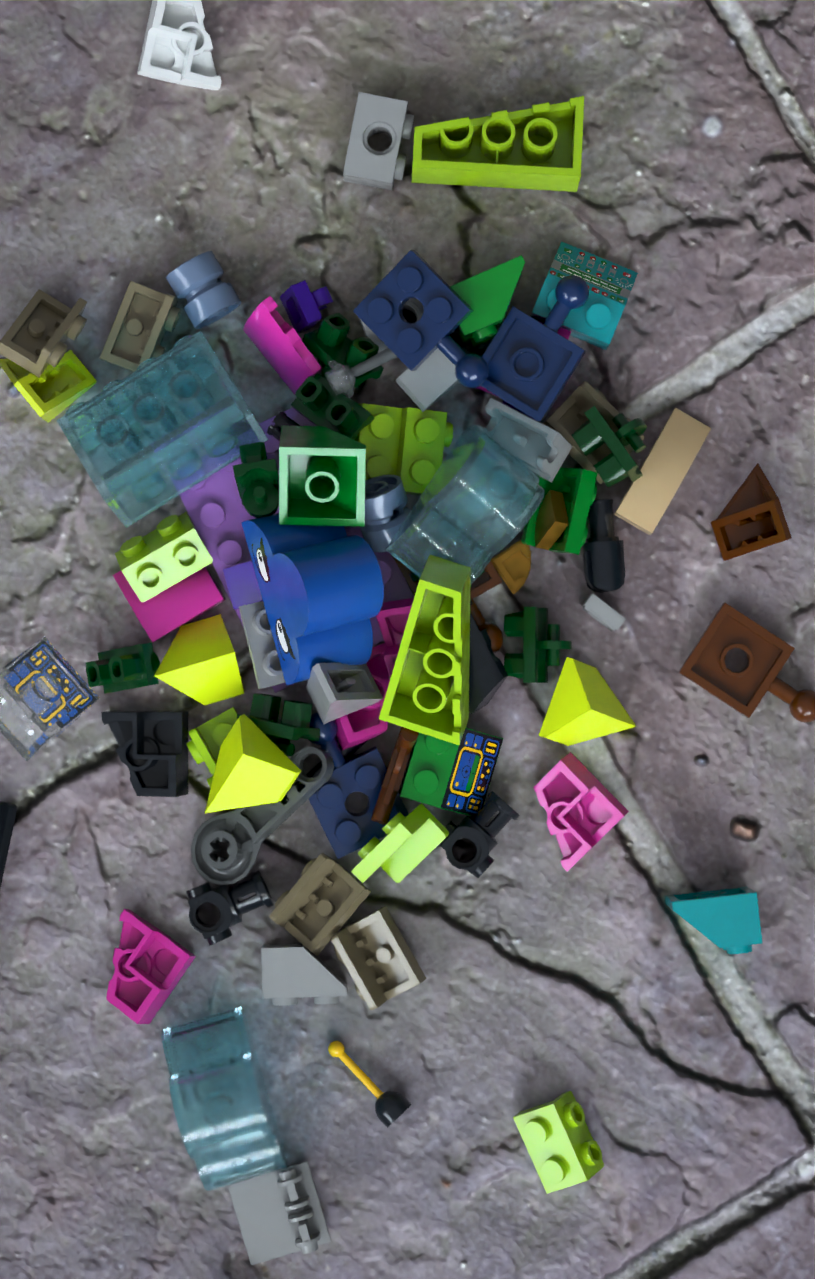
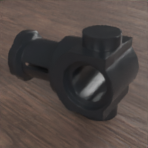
[440,791,520,879]
[186,871,274,946]

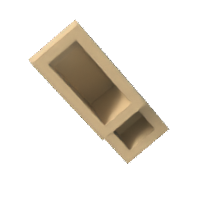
[614,408,711,535]

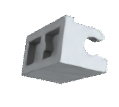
[476,398,573,483]

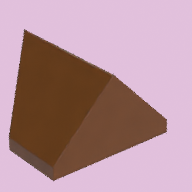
[711,463,792,561]

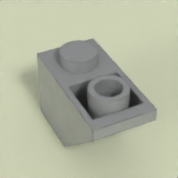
[261,943,348,1006]

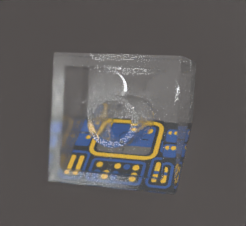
[0,637,100,761]

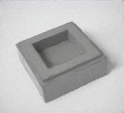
[582,593,626,632]

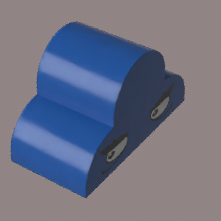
[241,513,384,686]

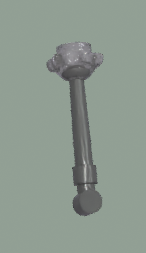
[325,348,397,398]

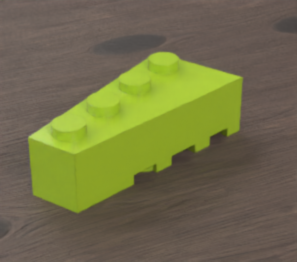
[411,96,584,192]
[379,554,471,746]

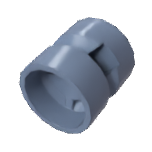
[166,251,241,329]
[360,475,418,552]

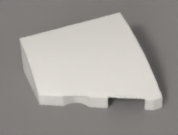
[137,0,222,90]

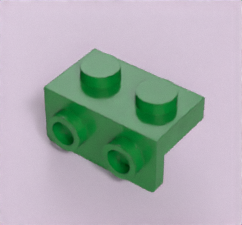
[521,467,597,555]

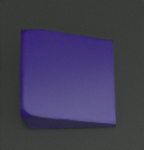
[223,560,263,610]

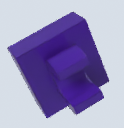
[280,280,333,334]

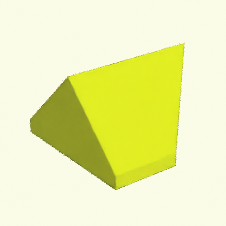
[0,350,97,423]
[154,614,245,706]
[539,657,637,746]
[205,714,301,813]

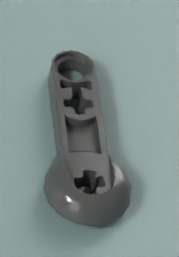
[191,746,334,885]

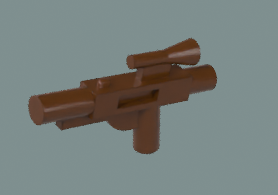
[371,727,418,825]

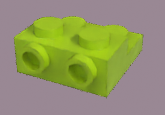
[355,403,453,497]

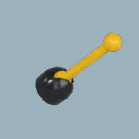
[328,1041,412,1128]

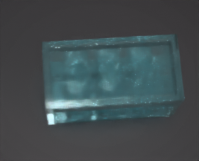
[56,331,269,528]

